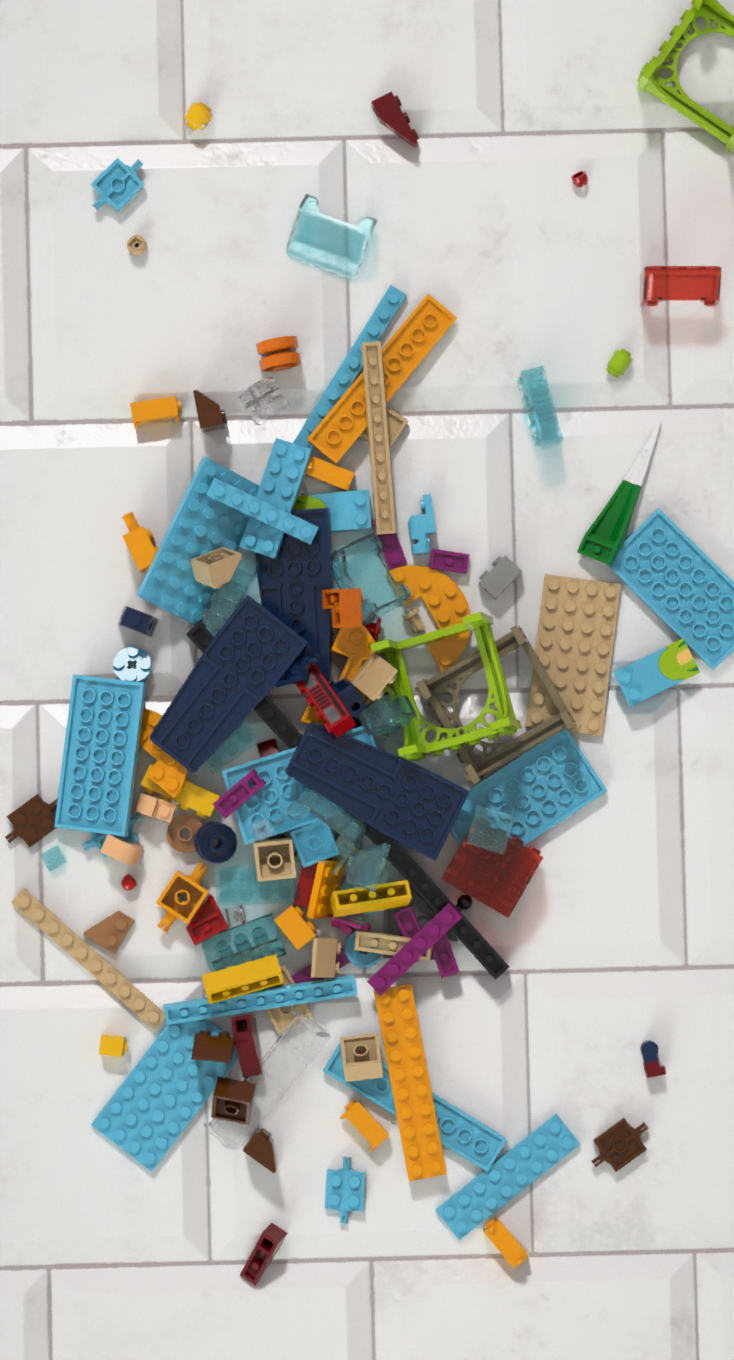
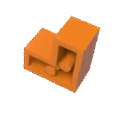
[322,588,363,628]

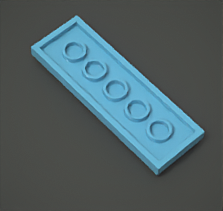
[239,438,313,559]

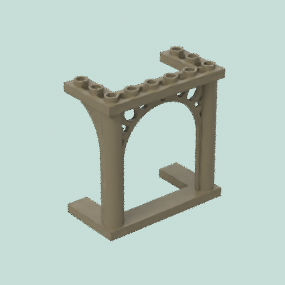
[415,625,577,784]

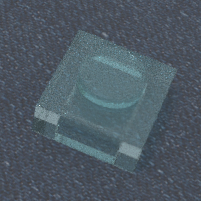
[41,845,67,872]

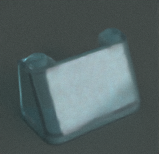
[332,532,412,626]

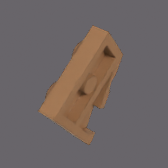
[83,911,135,954]

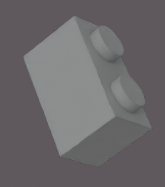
[479,555,522,600]

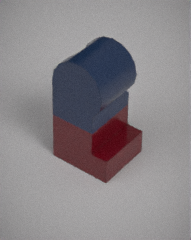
[640,1040,666,1078]

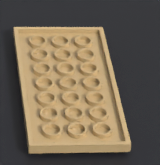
[525,574,621,736]

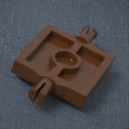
[5,794,58,848]
[591,1117,649,1172]

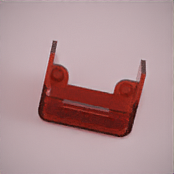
[640,266,722,306]

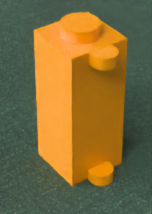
[130,396,182,429]
[305,456,355,491]
[340,1100,389,1151]
[483,1218,529,1268]

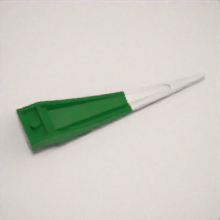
[577,423,661,566]

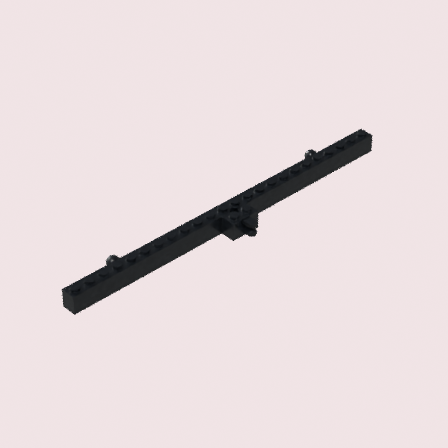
[186,622,509,980]

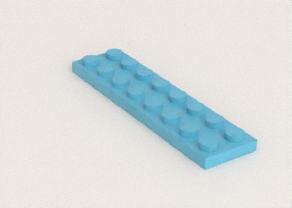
[435,1113,580,1240]

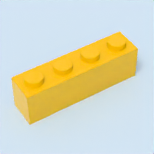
[140,764,221,819]
[330,880,412,918]
[201,954,284,1005]

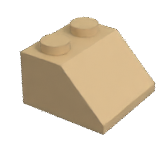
[190,547,242,589]
[253,836,296,882]
[311,937,341,978]
[340,1033,384,1082]

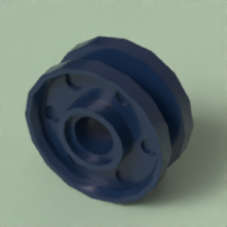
[194,821,238,864]

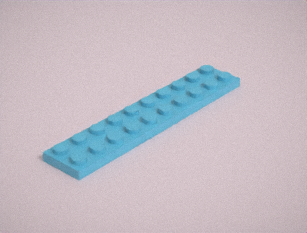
[323,1042,507,1172]

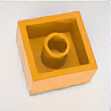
[274,904,317,950]

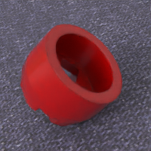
[571,171,588,187]
[121,874,138,890]

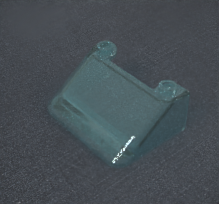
[286,194,378,279]

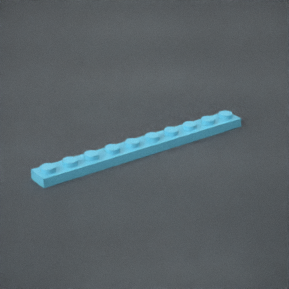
[293,285,407,449]
[163,975,358,1025]

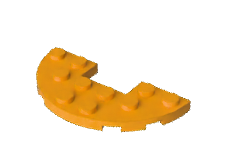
[386,565,471,672]
[301,625,380,725]
[139,709,188,799]

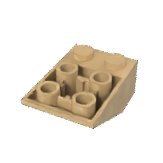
[350,652,398,701]

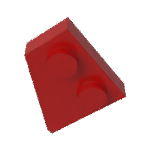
[186,895,229,946]

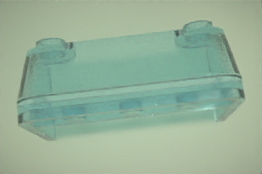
[273,786,367,875]
[337,843,391,927]

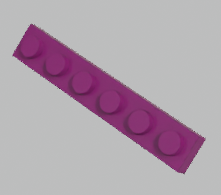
[367,902,463,996]

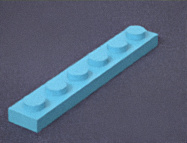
[206,477,319,545]

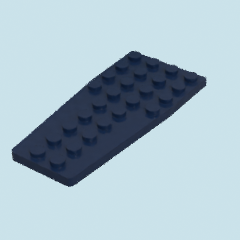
[255,508,333,684]
[149,595,309,773]
[285,722,470,861]

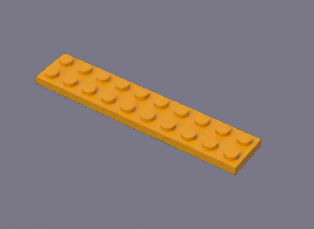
[306,294,457,464]
[373,983,447,1181]

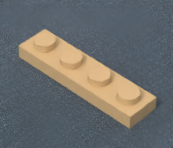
[354,930,433,961]

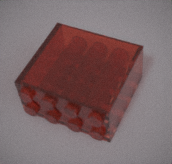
[440,817,543,918]

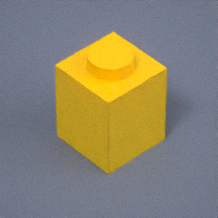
[99,1033,128,1057]

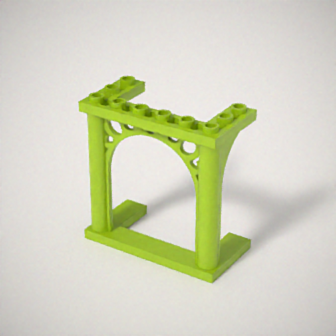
[637,0,734,152]
[370,612,522,761]

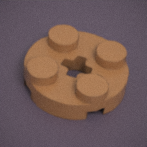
[166,815,203,853]

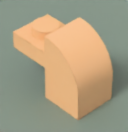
[135,793,177,823]
[100,834,143,866]

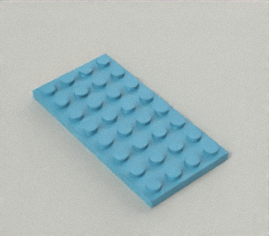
[136,456,259,625]
[606,508,734,670]
[54,674,147,837]
[222,724,377,845]
[450,729,608,875]
[91,1019,238,1171]

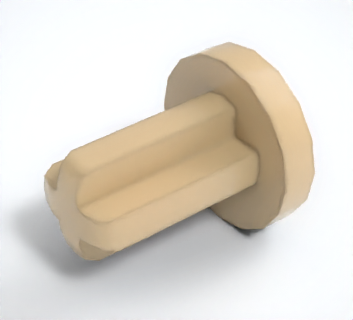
[401,607,425,633]

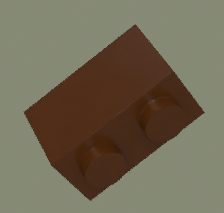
[193,390,227,433]
[191,1030,234,1063]
[211,1077,256,1125]
[243,1128,277,1174]

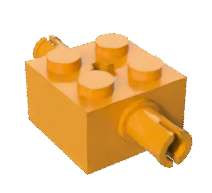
[122,512,159,573]
[156,861,210,932]

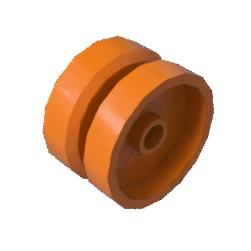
[256,336,302,372]

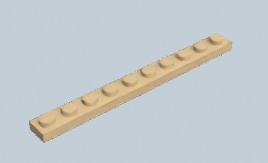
[361,341,396,535]
[11,888,165,1030]

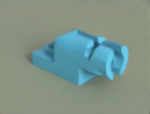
[408,494,436,555]

